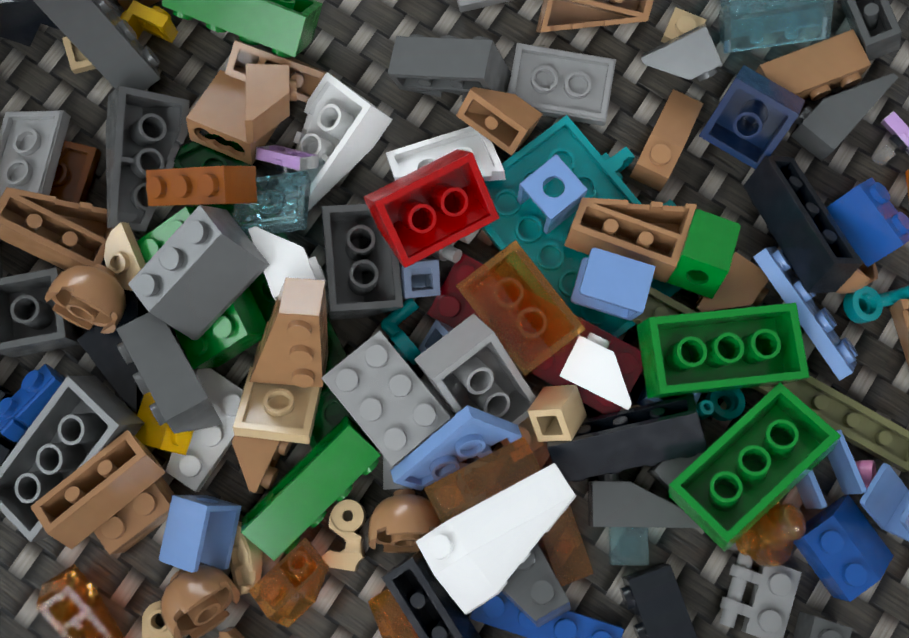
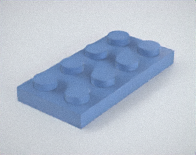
[753,246,858,381]

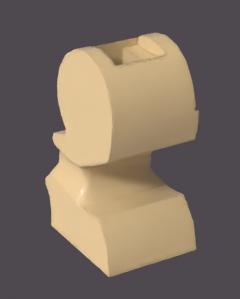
[318,499,366,571]

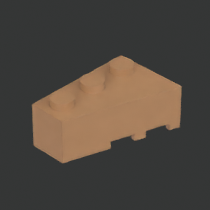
[536,0,654,33]
[0,187,113,270]
[564,197,697,283]
[249,277,329,388]

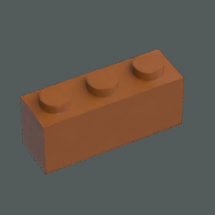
[146,166,257,206]

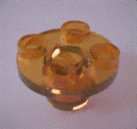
[736,502,806,567]

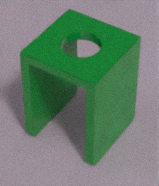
[667,209,741,299]

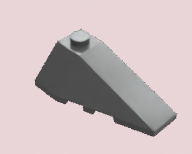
[106,85,190,233]

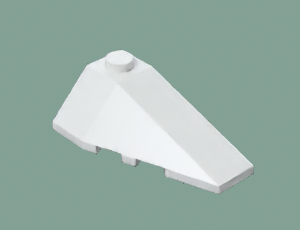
[416,463,576,615]

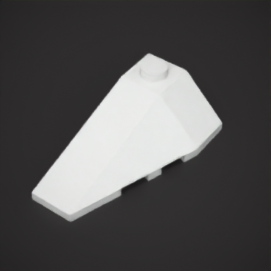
[272,72,393,223]

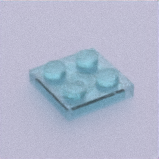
[233,171,311,237]

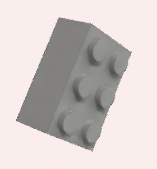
[414,313,536,425]
[321,330,452,466]

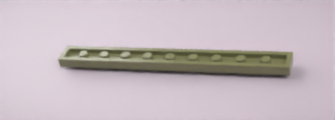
[632,286,909,472]

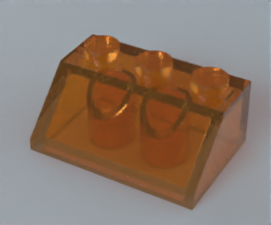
[456,240,586,378]

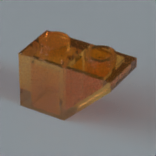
[248,537,329,628]

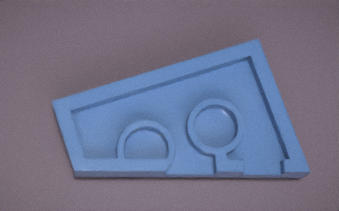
[390,405,522,491]

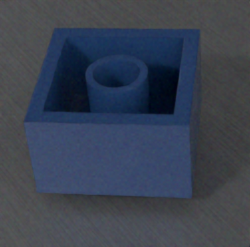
[699,65,805,169]

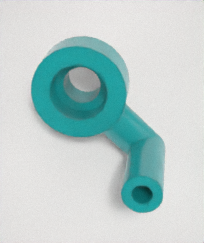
[843,285,909,324]
[381,298,422,366]
[697,389,745,421]

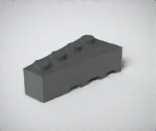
[33,0,161,90]

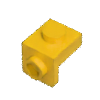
[120,0,178,43]

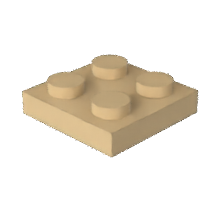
[233,366,322,444]

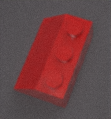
[364,149,499,268]

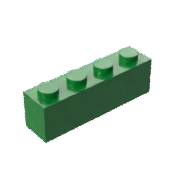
[241,415,381,561]

